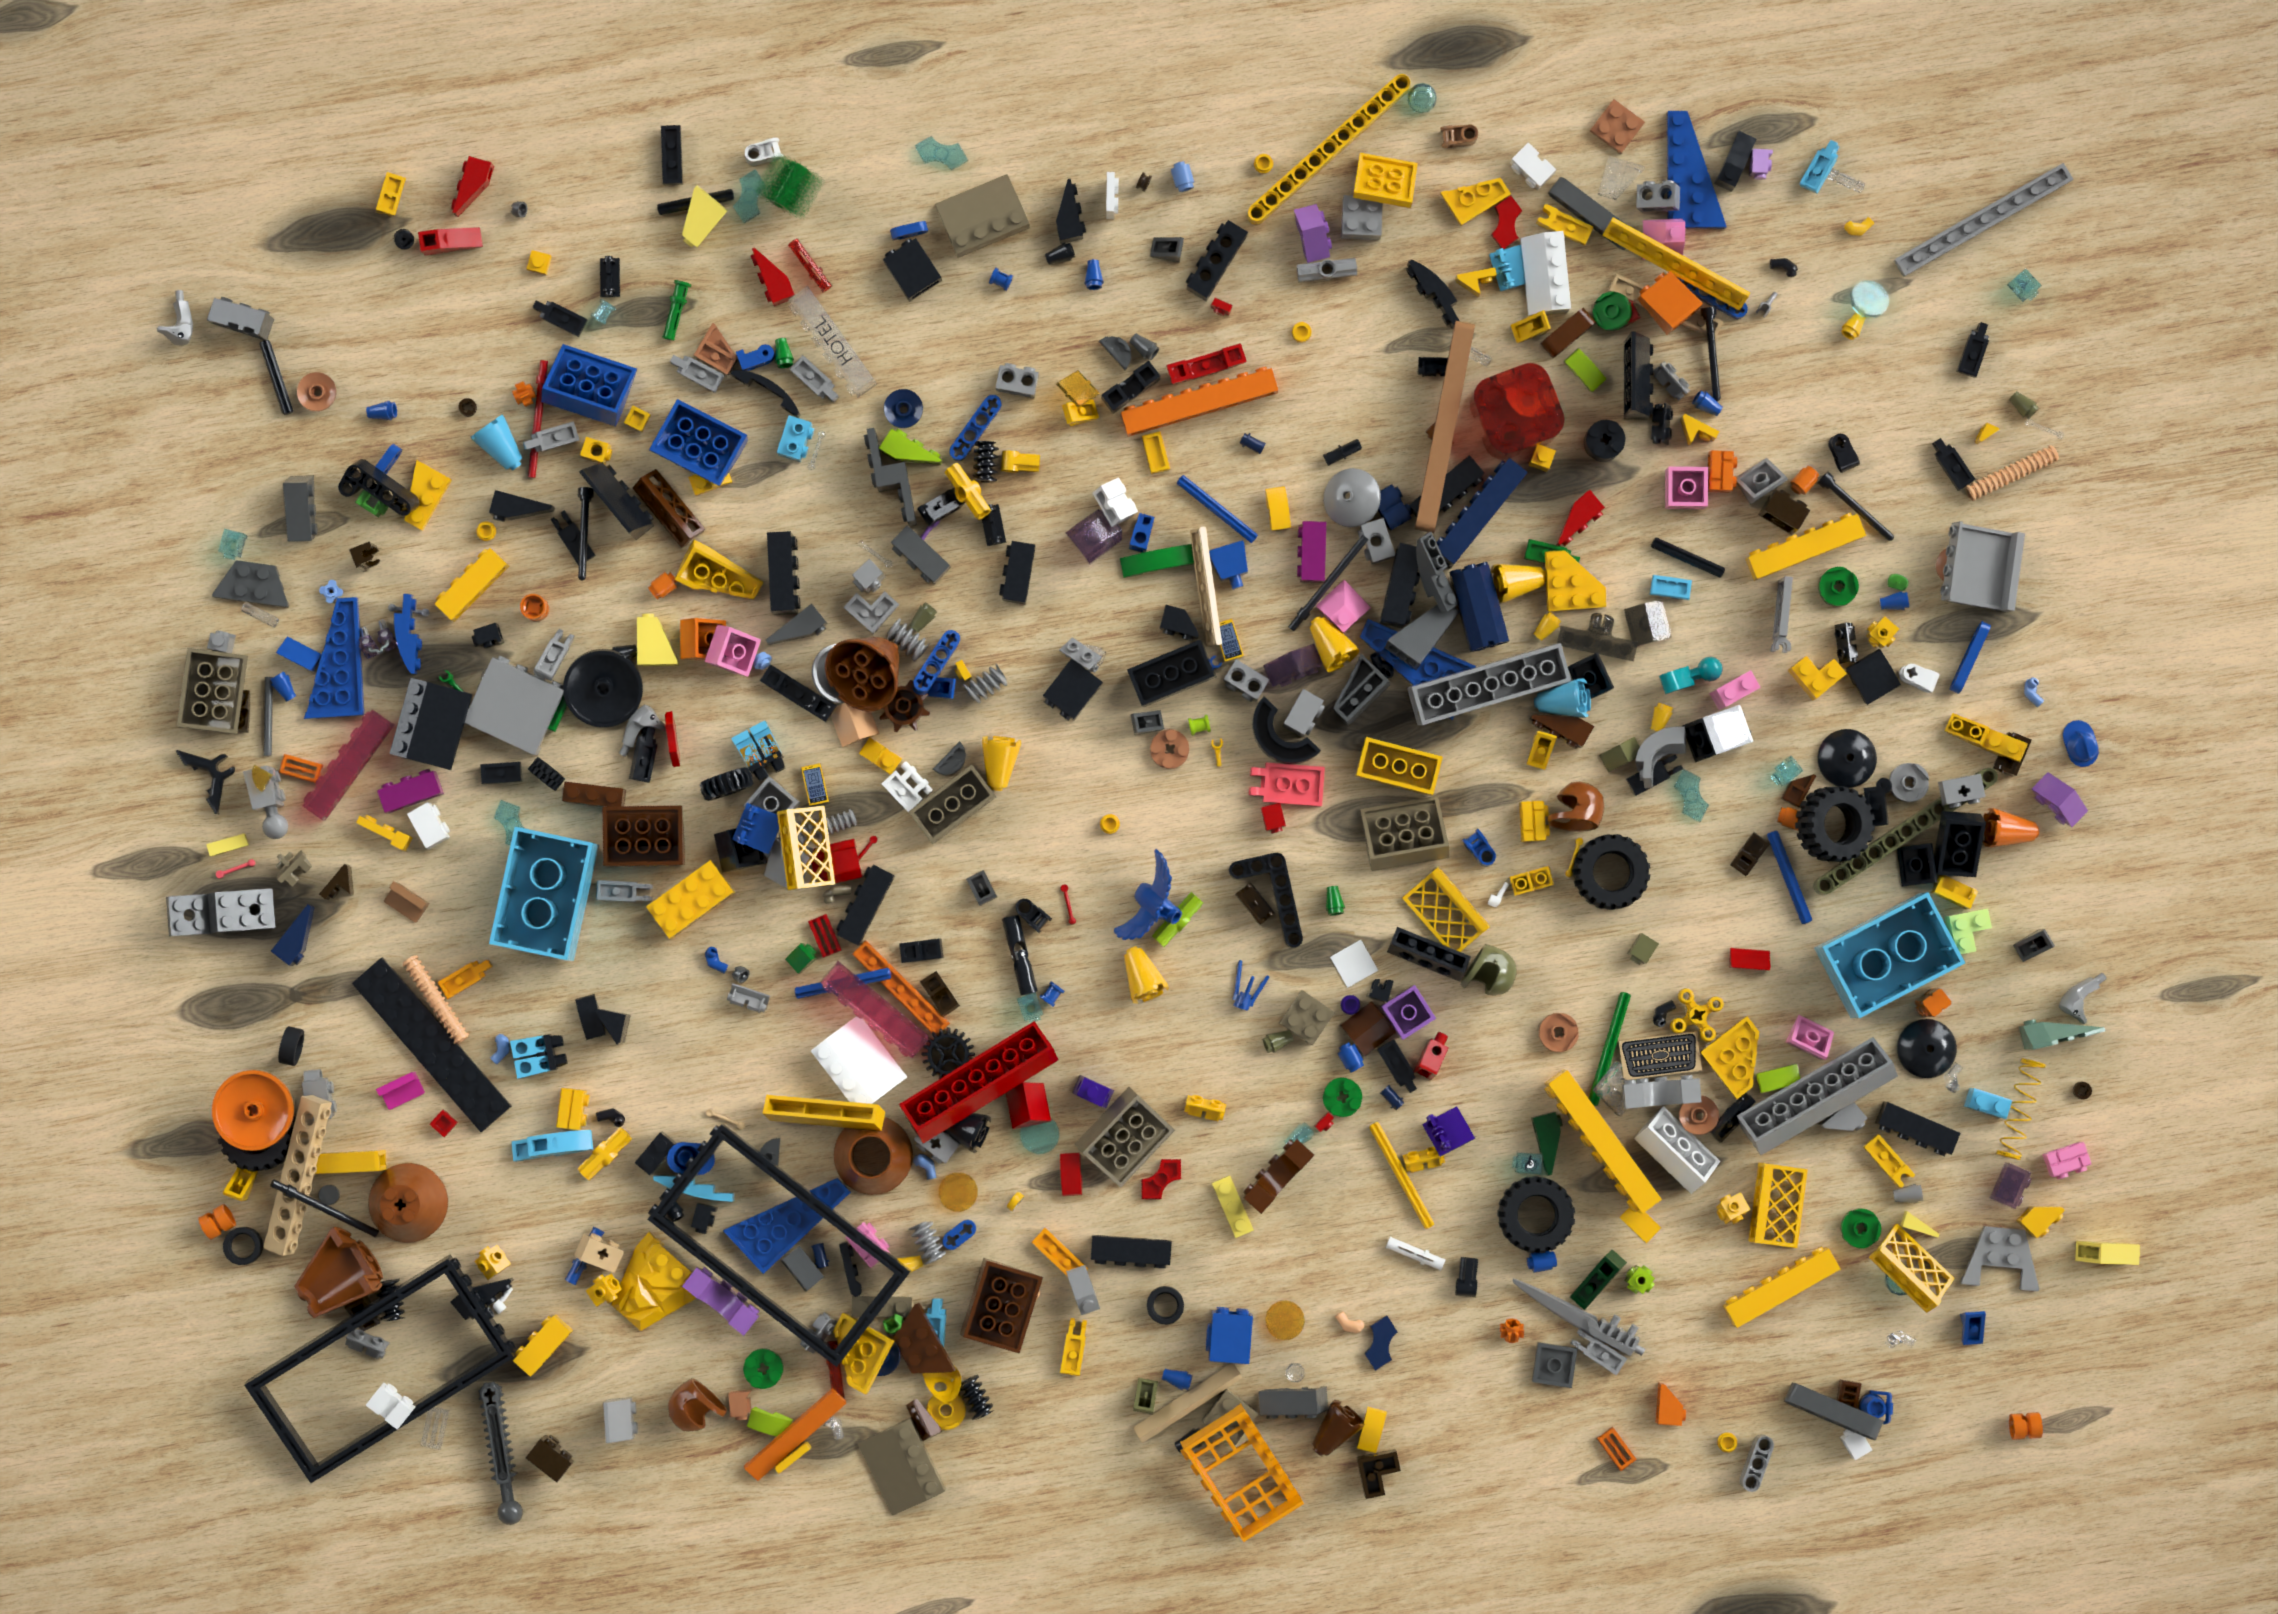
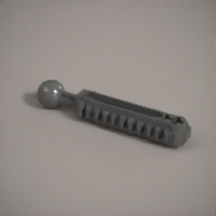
[478,1381,523,1525]

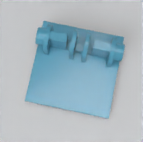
[1489,245,1525,291]

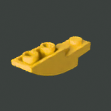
[1945,713,2028,762]

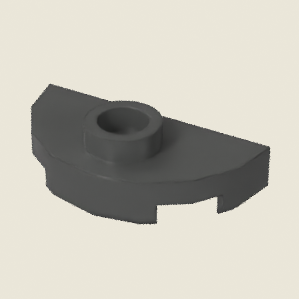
[1099,336,1131,370]
[932,741,966,775]
[760,1138,780,1166]

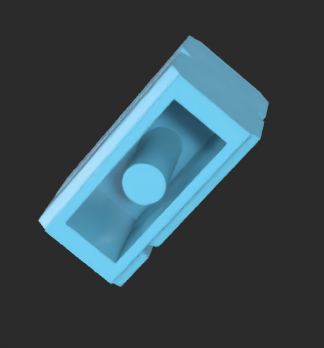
[1964,1088,2012,1119]

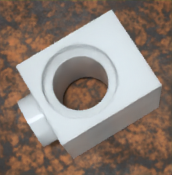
[1840,1429,1872,1460]

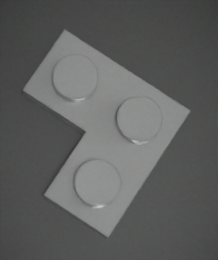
[844,591,899,634]

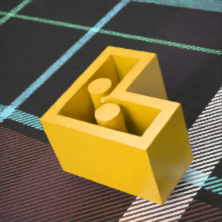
[1788,656,1847,701]

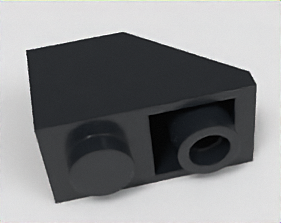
[1160,605,1199,641]

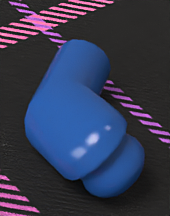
[705,947,728,974]

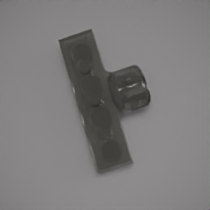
[1556,613,1638,662]

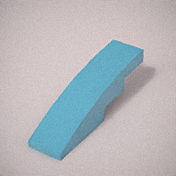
[653,1175,734,1202]

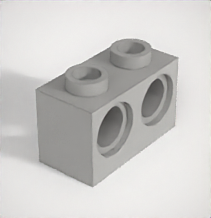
[1636,180,1680,212]
[996,363,1039,398]
[1223,659,1269,702]

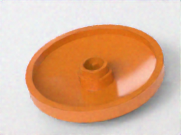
[212,1070,294,1151]

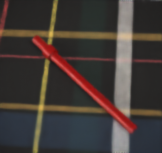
[528,360,548,478]

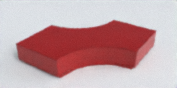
[1491,195,1523,250]
[665,711,680,767]
[1141,1159,1181,1199]

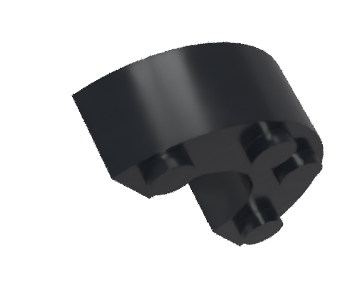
[1252,696,1321,764]

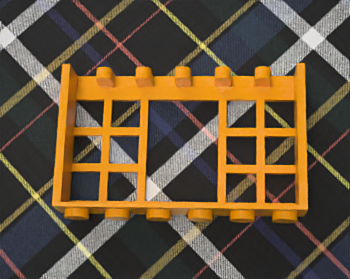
[1180,1403,1304,1542]

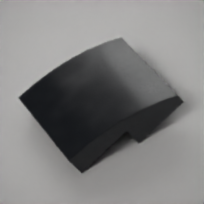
[1846,649,1901,705]

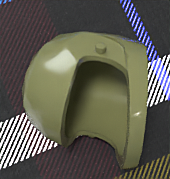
[1460,944,1517,996]

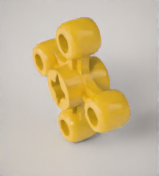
[1670,988,1724,1042]

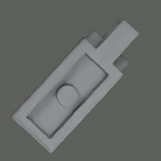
[670,355,724,393]
[790,355,839,402]
[523,422,580,452]

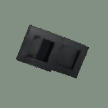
[899,938,944,963]
[575,994,606,1040]

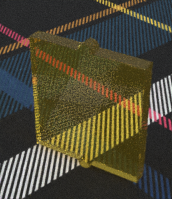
[1056,370,1100,407]

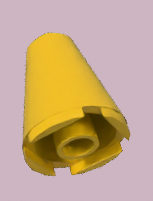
[1490,564,1546,603]
[1310,616,1360,673]
[982,736,1021,791]
[1124,946,1169,1004]

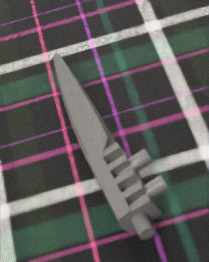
[1513,1278,1645,1356]

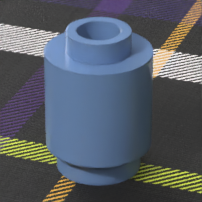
[1171,161,1194,192]

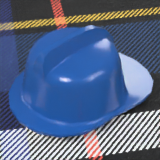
[2063,720,2099,767]
[667,1142,715,1175]

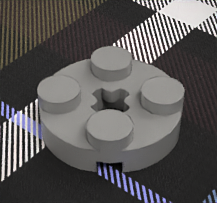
[1889,763,1929,802]

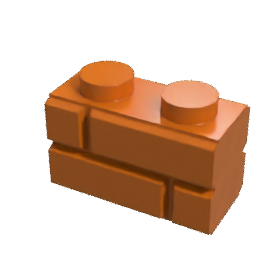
[1708,450,1737,493]
[1915,988,1951,1017]

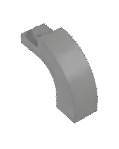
[1636,727,1686,788]

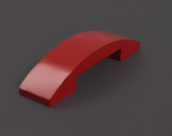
[1166,343,1247,384]

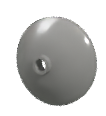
[1323,468,1381,527]
[812,644,845,703]

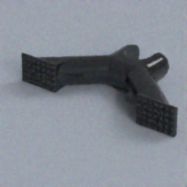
[176,750,235,815]

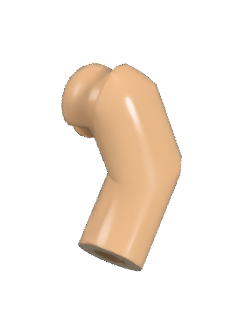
[1335,1311,1364,1333]

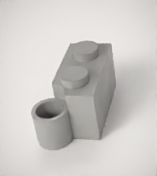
[302,1069,337,1121]

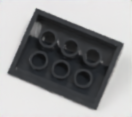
[1624,331,1653,420]
[579,463,654,540]
[389,678,472,770]

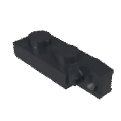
[533,300,588,337]
[1956,322,1989,378]
[1932,438,1976,491]
[629,727,658,783]
[1377,1039,1417,1093]
[1710,1093,1756,1143]

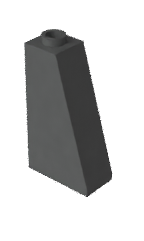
[1384,605,1459,670]

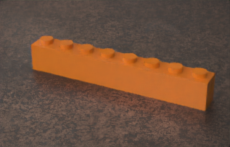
[1121,367,1278,437]

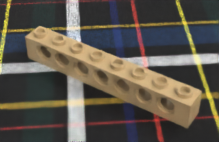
[263,1095,332,1256]

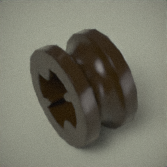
[1136,172,1152,192]
[459,398,477,417]
[2073,1082,2092,1100]

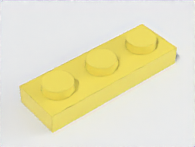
[1212,1175,1253,1238]

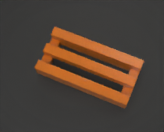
[279,754,323,784]
[1597,1427,1637,1471]

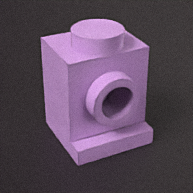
[1749,149,1773,180]

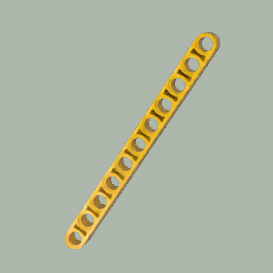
[1247,74,1411,225]

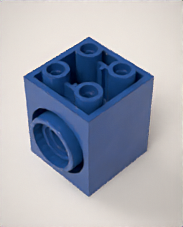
[1206,1307,1253,1364]

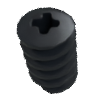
[973,441,999,483]
[376,1278,405,1321]
[960,1375,994,1420]

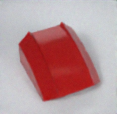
[811,839,863,887]

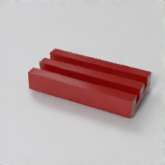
[808,914,842,958]

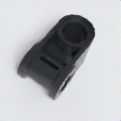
[1828,433,1860,473]
[1015,898,1052,933]

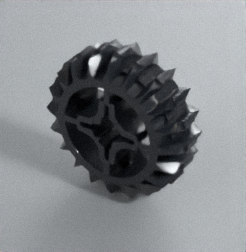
[700,767,754,801]
[921,1027,975,1079]

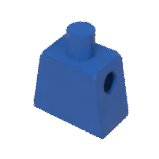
[1209,540,1248,590]

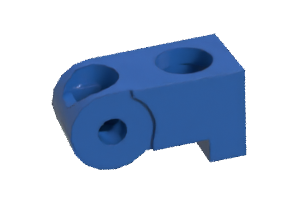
[736,344,775,371]
[1129,513,1155,553]

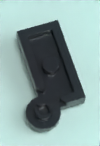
[1864,778,1892,827]

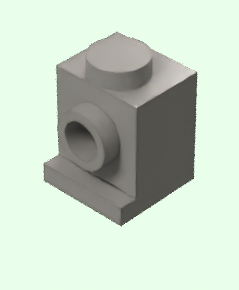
[207,630,236,653]

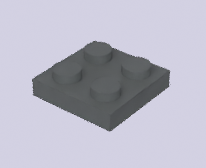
[1532,1342,1578,1388]

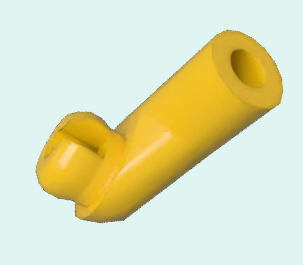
[1844,217,1874,236]

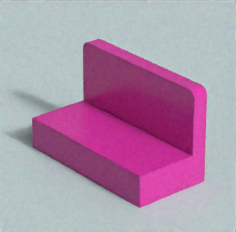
[376,1072,425,1110]

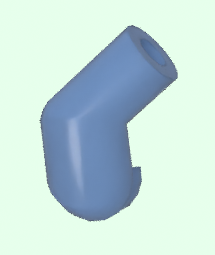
[2024,677,2044,707]
[490,1034,510,1064]
[913,1154,937,1180]

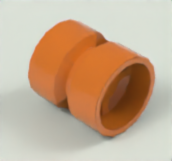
[520,594,549,622]
[198,1204,236,1240]
[2009,1412,2043,1440]

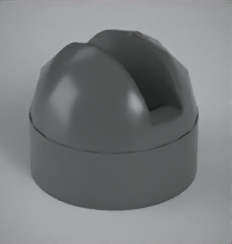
[511,201,528,218]
[732,966,750,983]

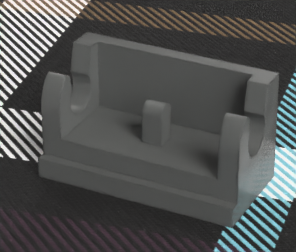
[781,1246,824,1292]

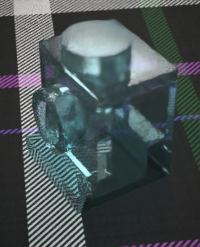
[218,529,248,560]
[1770,756,1803,786]
[1017,992,1044,1023]

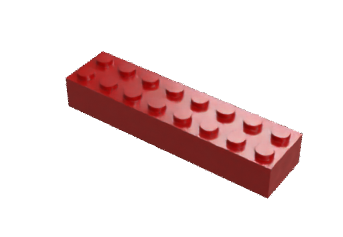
[899,1021,1059,1144]

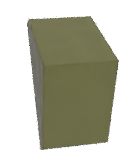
[1599,737,1640,773]
[1133,1378,1158,1414]

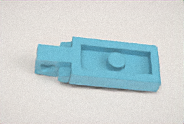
[1799,140,1839,194]
[925,1298,947,1347]

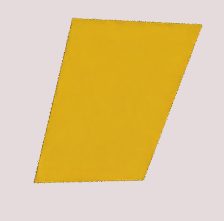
[1619,1207,1661,1243]

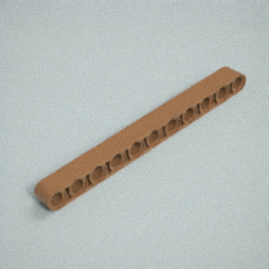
[1415,321,1475,533]

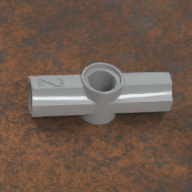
[1297,258,1357,282]

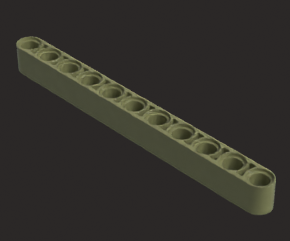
[1813,768,1998,895]

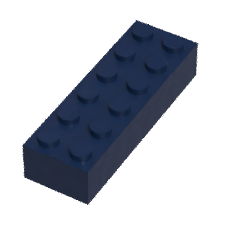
[1436,458,1528,569]

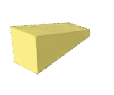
[206,833,249,857]
[1900,1211,1939,1237]

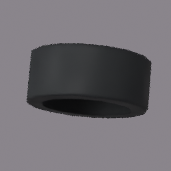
[278,1026,304,1066]
[223,1227,263,1265]
[1147,1286,1184,1325]

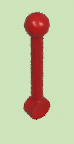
[858,836,877,861]
[1061,884,1076,925]

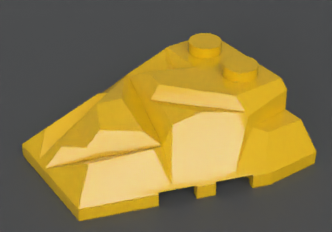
[611,1231,696,1331]

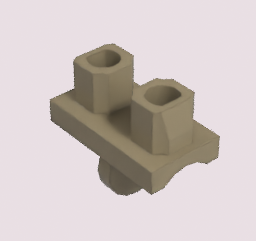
[276,850,312,887]

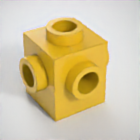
[1866,616,1899,649]
[1716,1192,1751,1224]
[474,1245,511,1280]
[586,1273,622,1307]

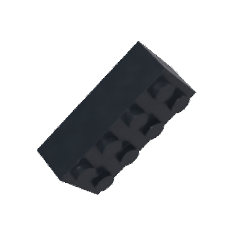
[767,531,801,615]
[1379,543,1420,629]
[1127,640,1217,707]

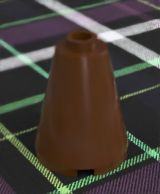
[1312,1400,1365,1456]

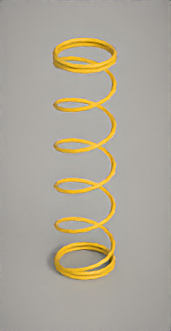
[1996,1058,2046,1160]

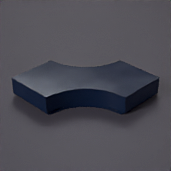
[1364,1315,1398,1371]

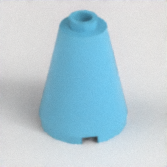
[471,414,523,471]
[1534,678,1591,718]

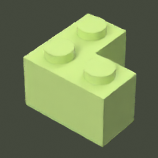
[1944,909,1992,954]

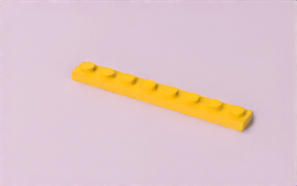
[1602,217,1750,311]

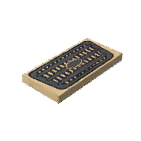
[1618,1031,1702,1080]

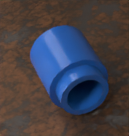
[1337,1042,1364,1073]
[1527,1251,1557,1273]

